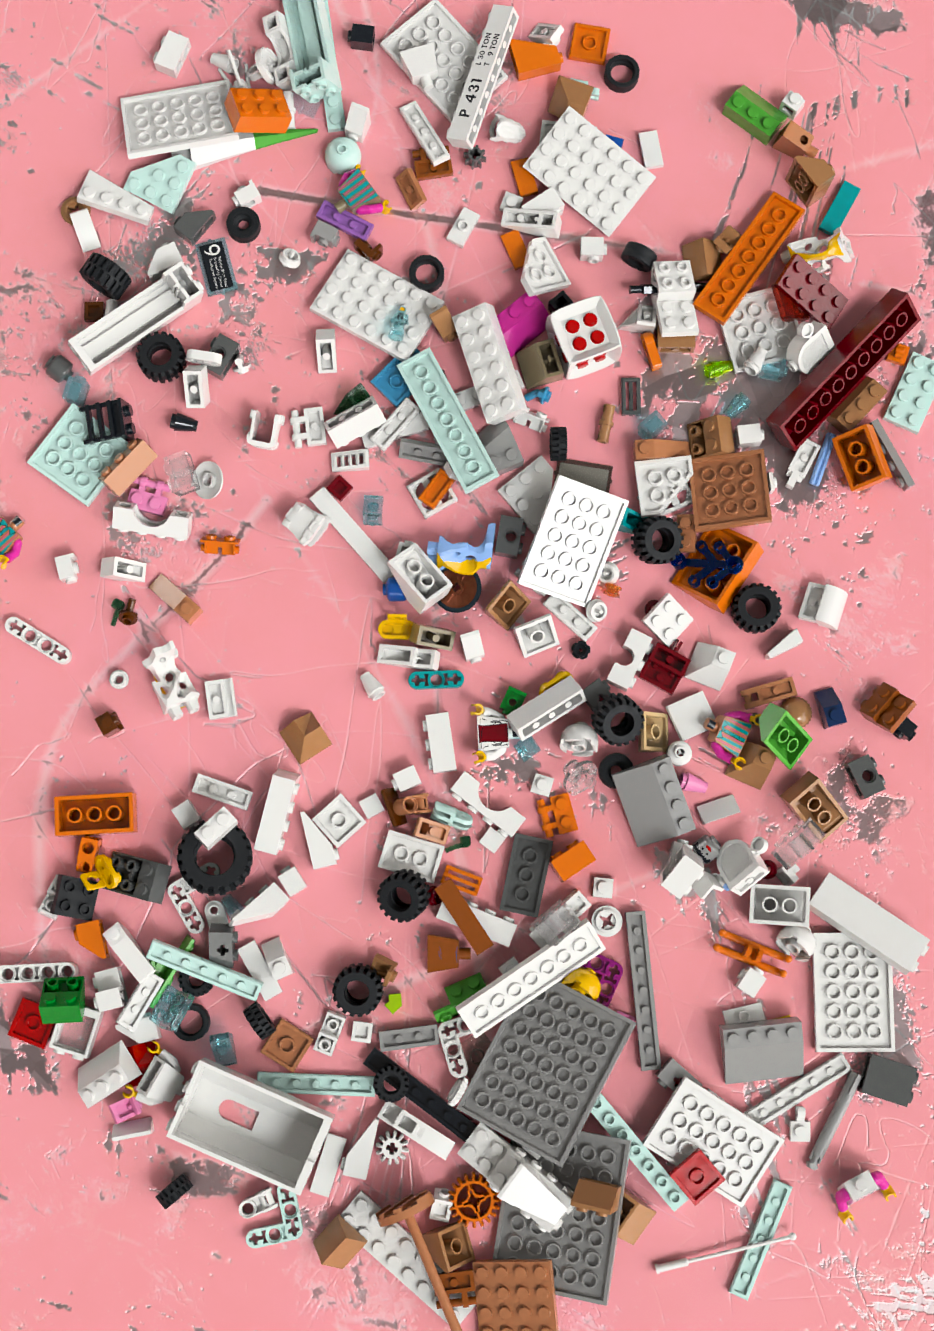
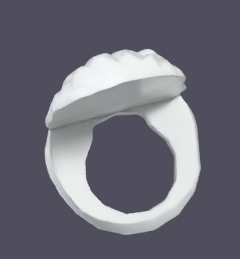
[489,114,526,144]

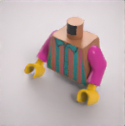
[0,516,25,570]
[703,711,761,770]

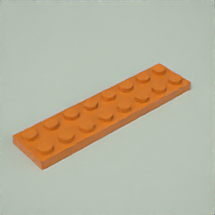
[693,191,805,326]

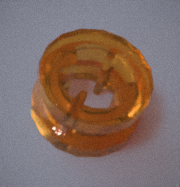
[603,583,622,598]

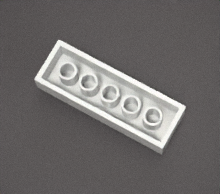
[452,302,528,425]

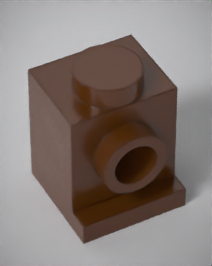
[95,712,125,738]

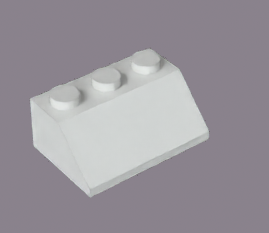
[78,1040,142,1108]

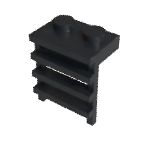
[79,398,136,445]

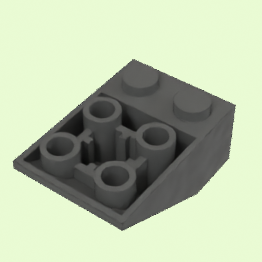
[103,851,172,904]

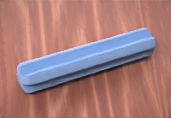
[809,432,836,486]

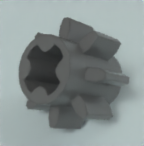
[464,145,486,170]

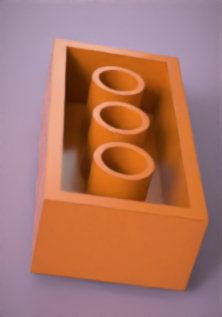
[54,792,138,837]

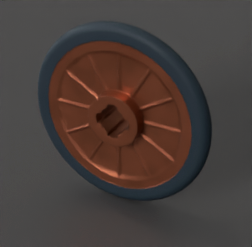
[437,568,481,613]

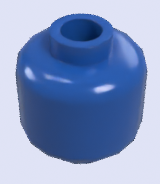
[383,577,406,602]

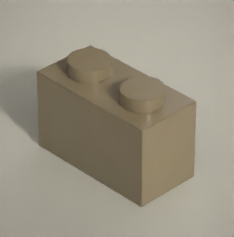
[409,622,456,651]

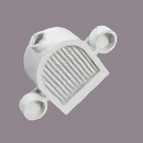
[786,320,835,374]
[712,836,770,896]

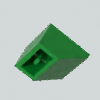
[39,976,85,1024]

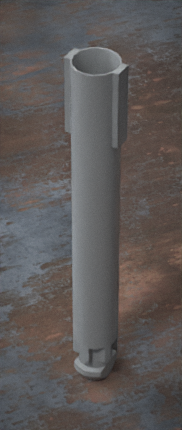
[806,1071,863,1170]

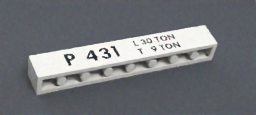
[446,4,519,150]

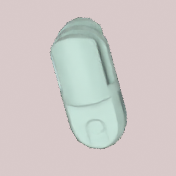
[430,801,473,830]

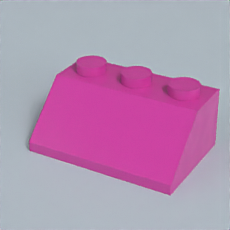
[497,292,549,358]

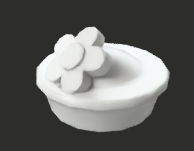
[279,248,301,268]
[599,561,619,585]
[586,599,607,622]

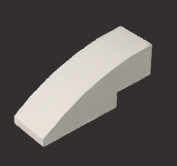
[377,644,441,671]

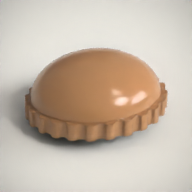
[780,697,812,727]

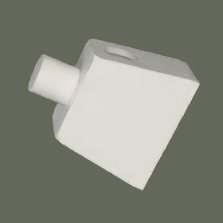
[400,42,438,91]

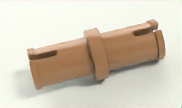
[597,404,616,444]

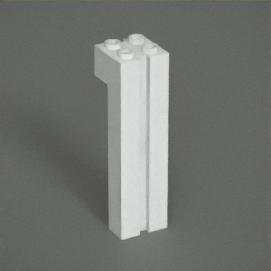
[68,261,204,376]

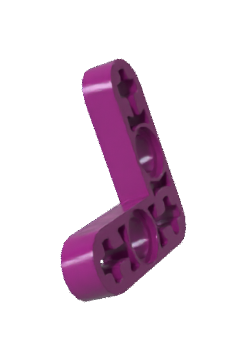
[582,954,623,1007]

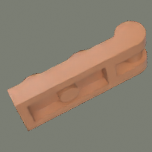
[740,676,798,710]

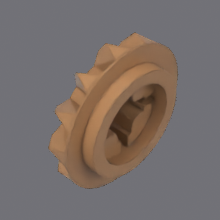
[61,196,91,226]

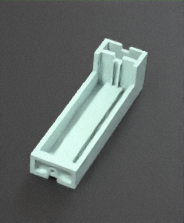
[282,0,342,103]

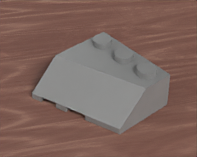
[478,421,524,475]

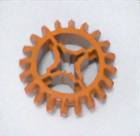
[448,1172,501,1228]

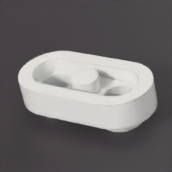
[205,901,229,929]

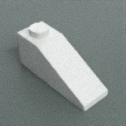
[501,208,562,239]
[300,811,340,870]
[103,922,156,984]
[340,1117,379,1180]

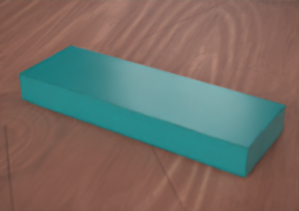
[818,181,861,236]

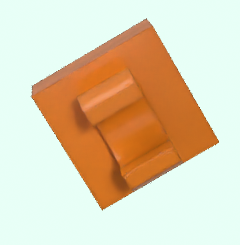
[885,343,910,366]

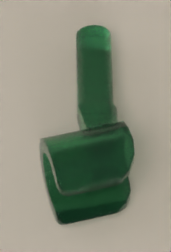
[111,598,125,626]
[445,836,471,853]

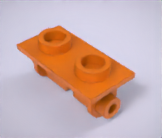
[200,534,241,555]

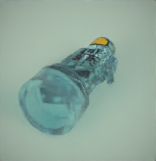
[388,306,409,342]

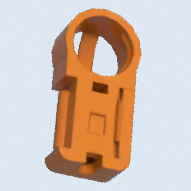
[641,331,662,371]

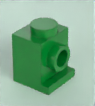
[499,686,527,716]

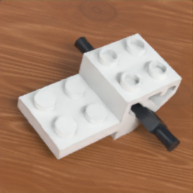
[629,260,707,337]

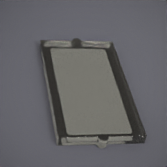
[554,459,613,493]

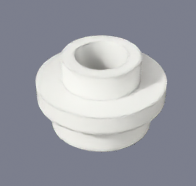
[109,670,129,689]

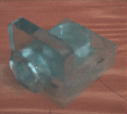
[758,359,788,382]
[363,495,384,526]

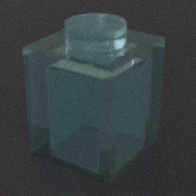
[62,375,90,407]
[637,410,668,439]

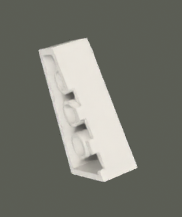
[254,769,301,855]

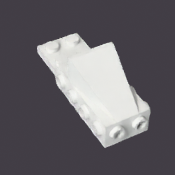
[457,1122,575,1233]

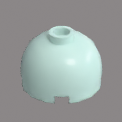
[325,137,362,175]

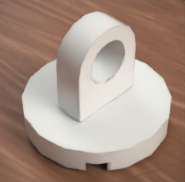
[246,47,278,85]

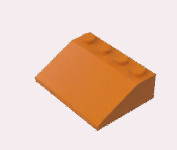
[671,528,764,614]

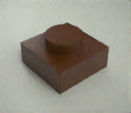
[84,302,105,322]

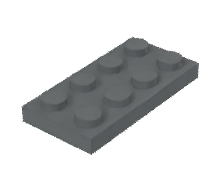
[499,833,553,918]

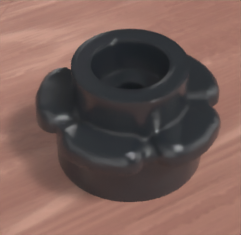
[571,641,590,660]

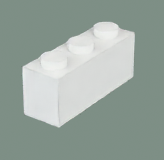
[323,395,387,449]
[422,712,457,774]

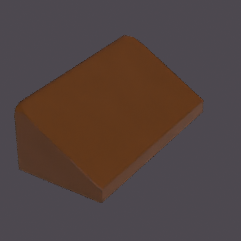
[381,787,407,828]

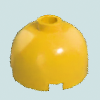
[561,967,601,1001]

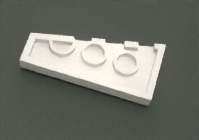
[77,170,154,226]

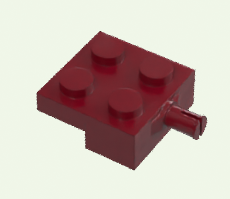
[638,639,691,696]

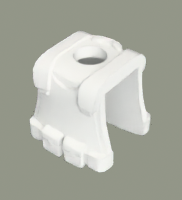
[247,409,285,450]
[282,502,331,547]

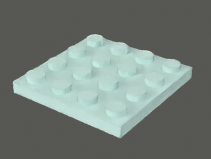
[27,403,128,507]

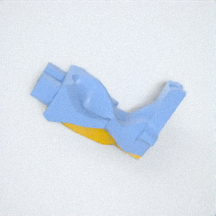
[427,523,496,575]

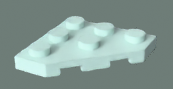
[123,154,197,215]

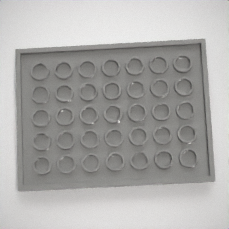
[456,982,636,1167]
[493,1131,632,1306]

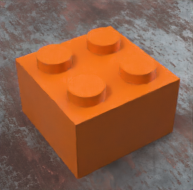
[549,840,596,882]

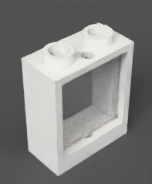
[49,1005,105,1061]

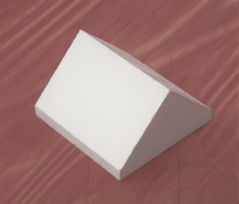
[513,613,560,658]

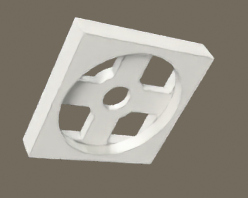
[406,468,458,520]

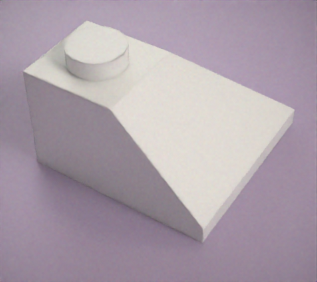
[684,642,736,691]

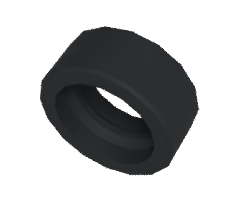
[604,54,640,93]
[409,255,444,293]
[172,1003,210,1041]

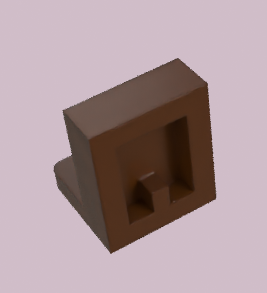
[354,238,383,262]

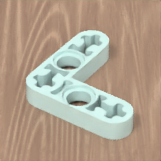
[246,1186,303,1248]

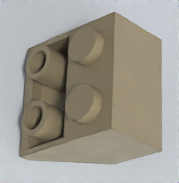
[516,338,564,390]

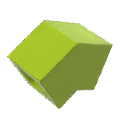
[385,993,402,1014]

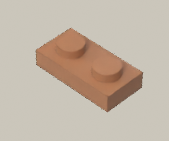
[395,168,427,211]
[677,514,697,553]

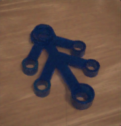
[670,540,744,589]

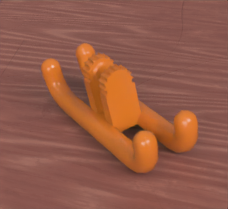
[713,929,792,978]

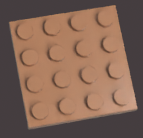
[690,449,772,533]
[472,1259,559,1331]

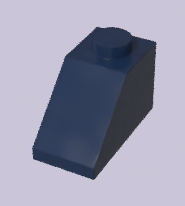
[813,687,847,729]

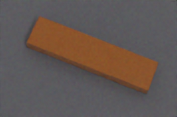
[435,878,494,956]

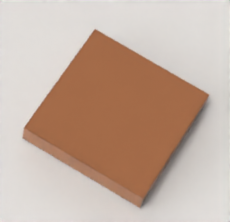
[260,1018,315,1073]

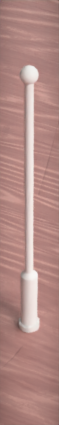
[655,1232,797,1274]

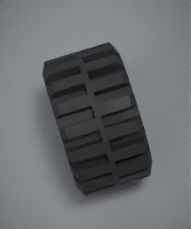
[80,253,132,300]
[136,331,186,383]
[631,516,684,564]
[731,583,782,634]
[591,693,645,746]
[377,869,431,923]
[332,963,384,1017]

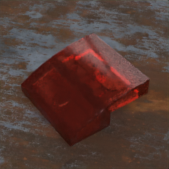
[771,284,809,323]

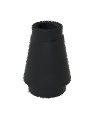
[170,412,198,432]

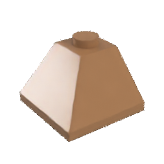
[548,75,594,118]
[724,741,776,790]
[422,1220,475,1273]

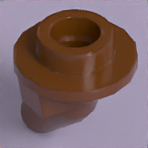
[118,598,138,625]

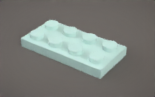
[883,351,934,435]

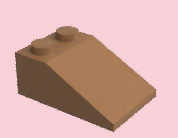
[780,771,849,843]

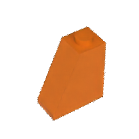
[508,39,563,82]

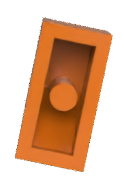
[74,919,110,959]

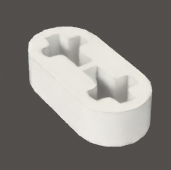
[186,349,223,366]

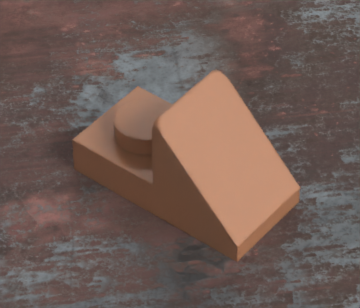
[413,816,450,845]

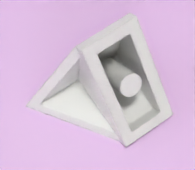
[617,304,657,334]

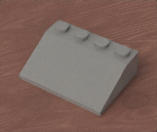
[611,754,696,847]
[719,1017,804,1084]

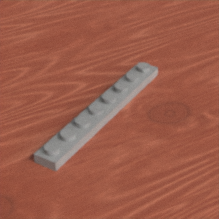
[625,911,661,1071]

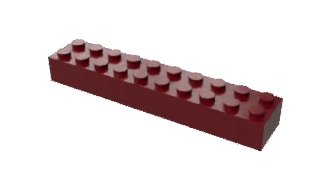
[766,288,921,451]

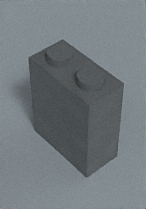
[857,1053,919,1107]

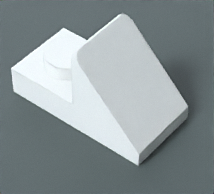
[528,23,564,46]

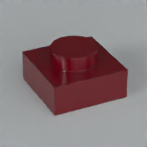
[326,475,353,502]

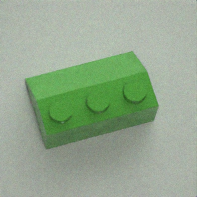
[722,85,788,145]
[759,702,813,770]

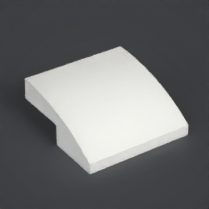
[665,691,716,741]

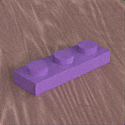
[316,200,374,242]

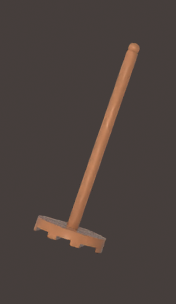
[376,1189,462,1331]

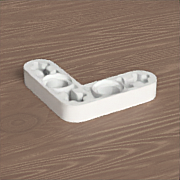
[168,862,220,934]
[438,1016,472,1079]

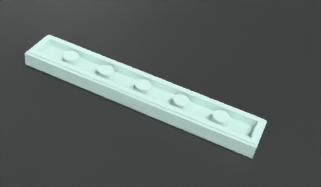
[146,938,264,1002]
[257,1071,375,1097]
[728,1178,793,1301]

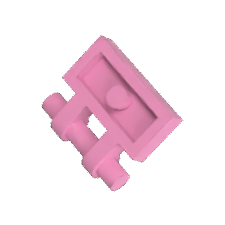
[127,476,172,517]

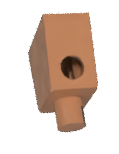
[772,120,819,158]

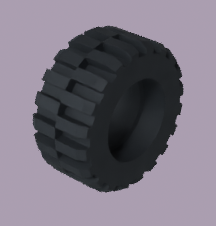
[177,820,253,896]

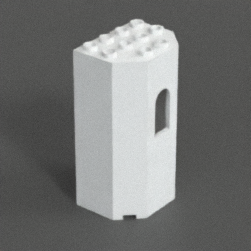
[165,1057,335,1196]

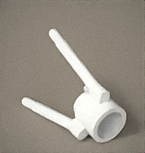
[218,50,251,88]

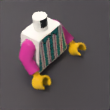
[835,1170,897,1224]

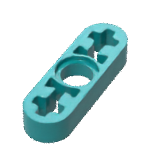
[408,670,464,690]

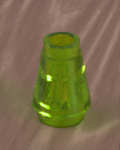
[704,360,733,380]

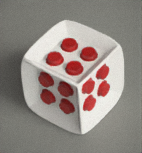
[545,296,622,380]

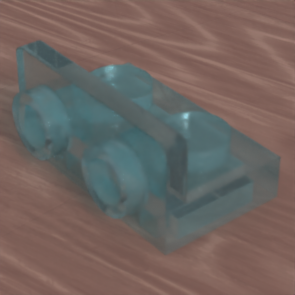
[149,985,195,1032]

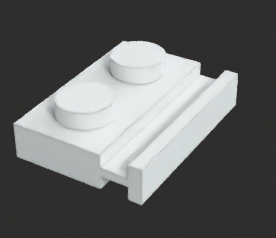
[204,678,238,720]

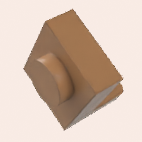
[713,225,742,254]
[370,953,398,987]

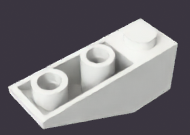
[228,882,290,927]

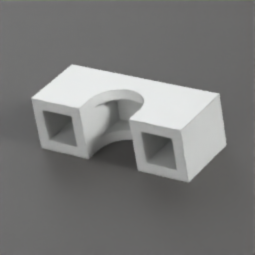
[606,628,653,692]

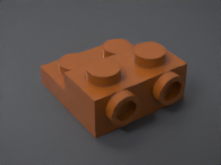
[859,682,917,734]

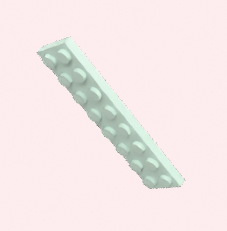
[396,347,500,494]

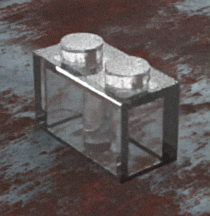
[163,450,200,497]

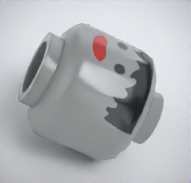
[692,835,721,864]

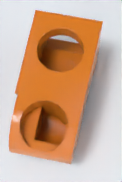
[76,835,103,873]

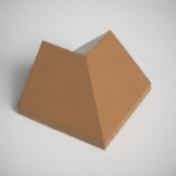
[279,712,332,765]

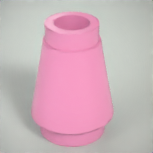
[679,772,708,793]

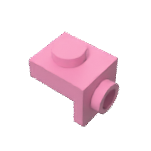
[108,1097,142,1124]

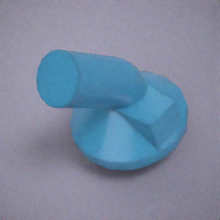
[524,386,552,405]

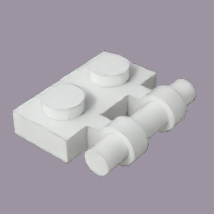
[290,406,327,449]

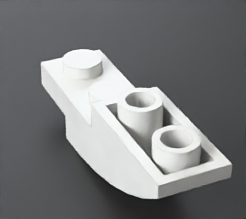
[377,1102,456,1160]

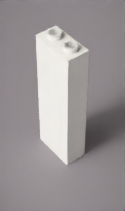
[810,872,930,975]

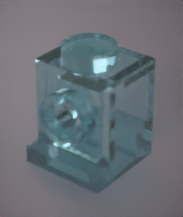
[514,736,541,762]

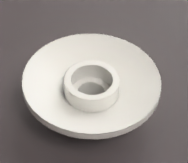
[193,461,223,499]

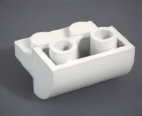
[798,582,848,630]

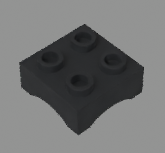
[50,874,99,921]

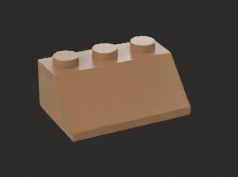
[785,156,836,208]
[826,376,888,434]

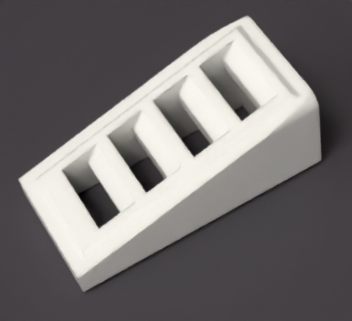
[331,449,370,472]
[764,628,803,660]

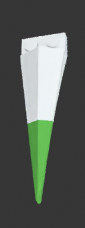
[171,129,318,171]

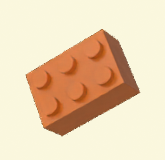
[224,88,292,133]
[832,424,893,492]

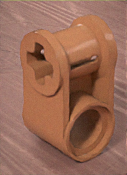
[393,793,431,816]

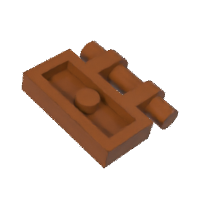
[412,145,453,181]
[435,1269,477,1309]

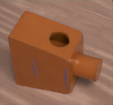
[427,935,471,973]

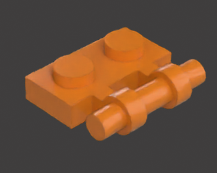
[536,792,578,838]

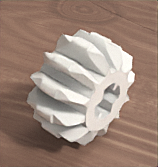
[376,1130,409,1165]

